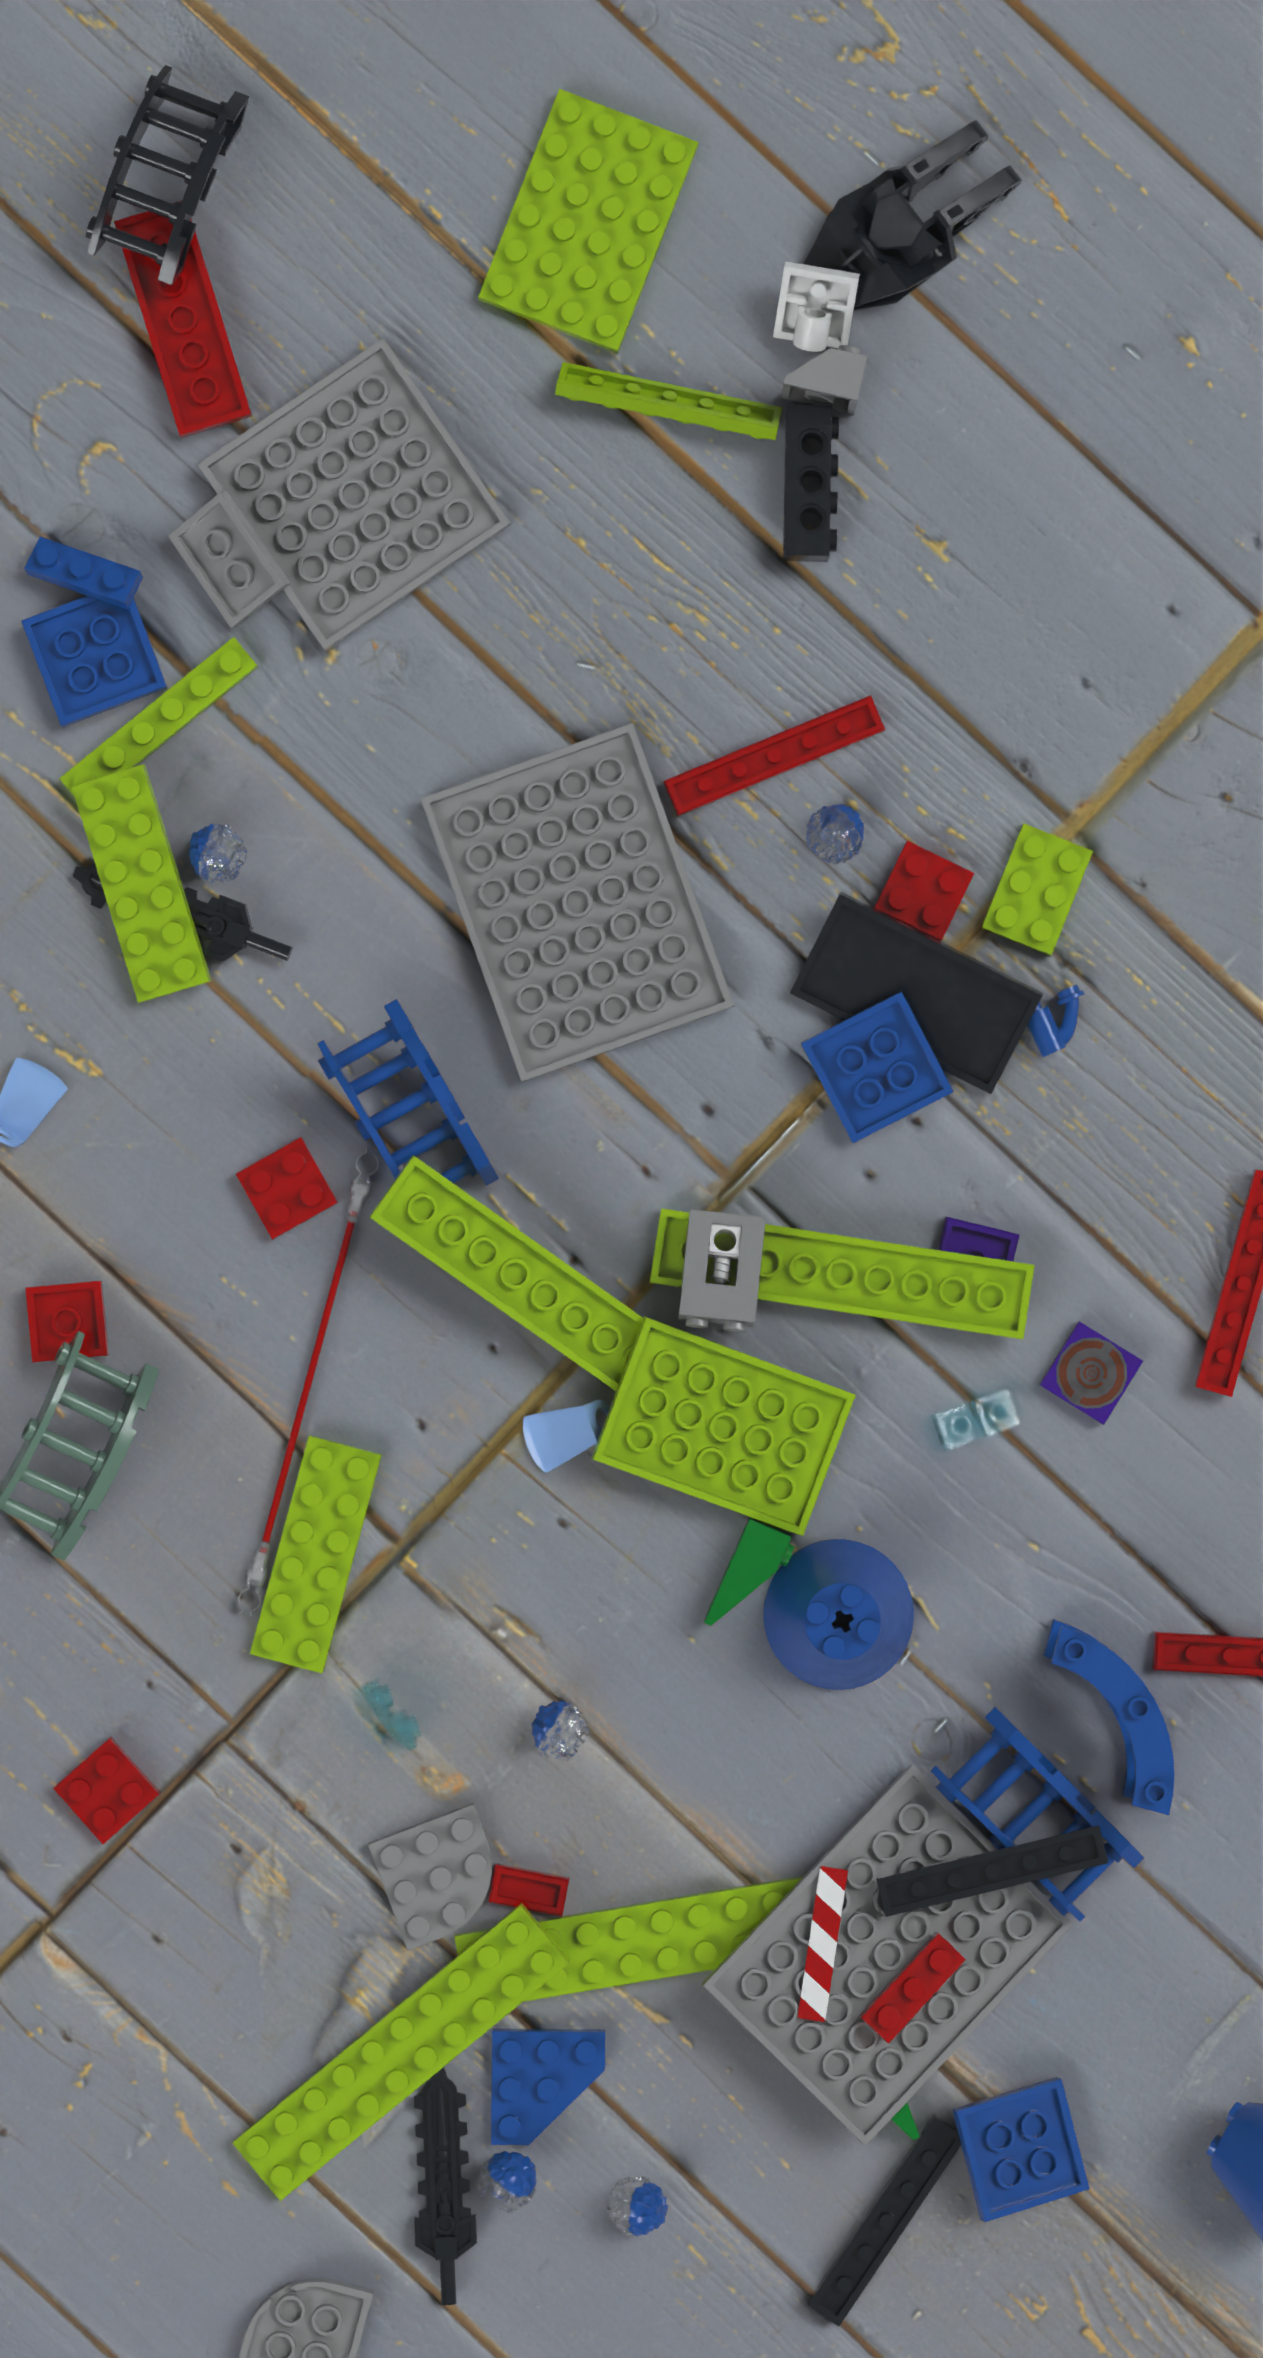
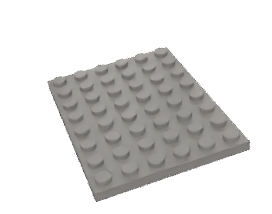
[421,723,734,1082]
[702,1764,1073,2146]

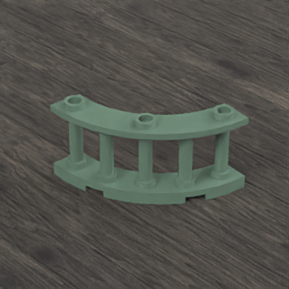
[0,1331,159,1561]

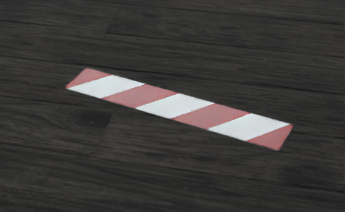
[797,1866,848,2022]

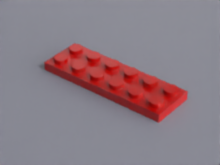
[114,200,253,438]

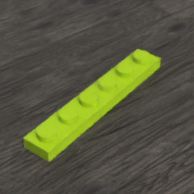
[555,362,782,440]
[59,637,259,796]

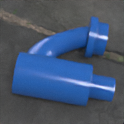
[1028,984,1084,1058]

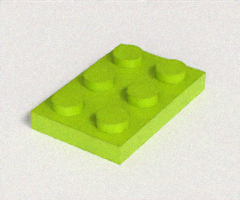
[981,823,1093,956]

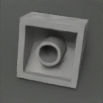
[781,345,868,415]

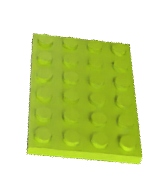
[478,89,699,354]
[591,1316,856,1536]

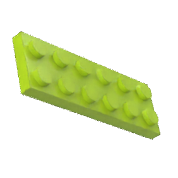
[71,764,212,1003]
[250,1435,382,1674]

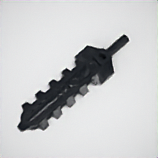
[73,863,293,962]
[414,2067,477,2305]

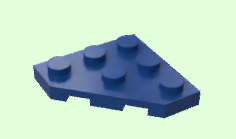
[491,2028,605,2145]

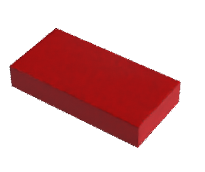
[488,1863,570,1916]

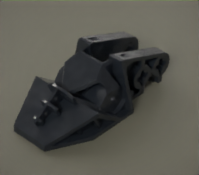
[804,120,1022,311]

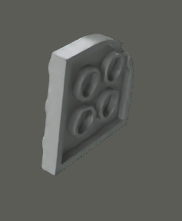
[368,1803,492,1951]
[239,2278,374,2358]

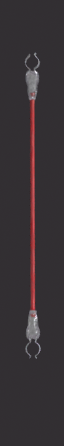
[238,1148,379,1616]

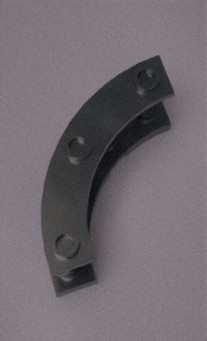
[86,65,249,285]

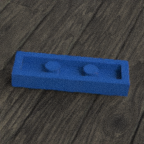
[24,537,143,609]

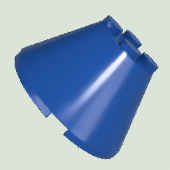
[763,1539,914,1690]
[1207,2102,1263,2242]

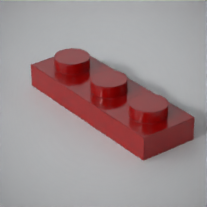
[859,1932,966,2044]

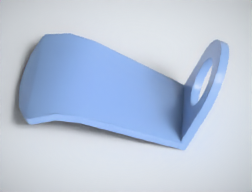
[0,1058,68,1147]
[522,1400,610,1473]

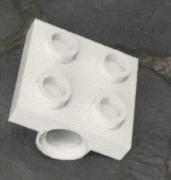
[773,261,860,352]

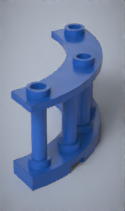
[317,999,499,1186]
[1043,1619,1174,1815]
[931,1707,1144,1922]

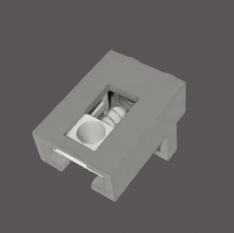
[678,1209,766,1332]

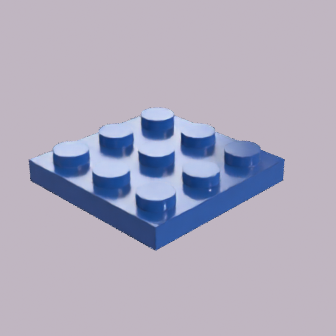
[21,596,168,728]
[801,991,954,1143]
[952,2077,1090,2222]

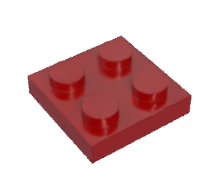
[874,840,975,941]
[236,1137,339,1240]
[25,1281,109,1363]
[53,1737,161,1845]

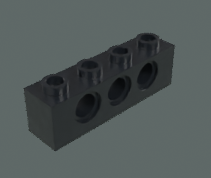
[783,405,839,562]

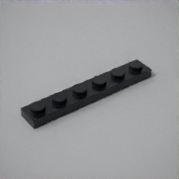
[876,1825,1108,1917]
[807,2114,961,2327]

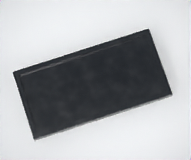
[790,892,1043,1094]

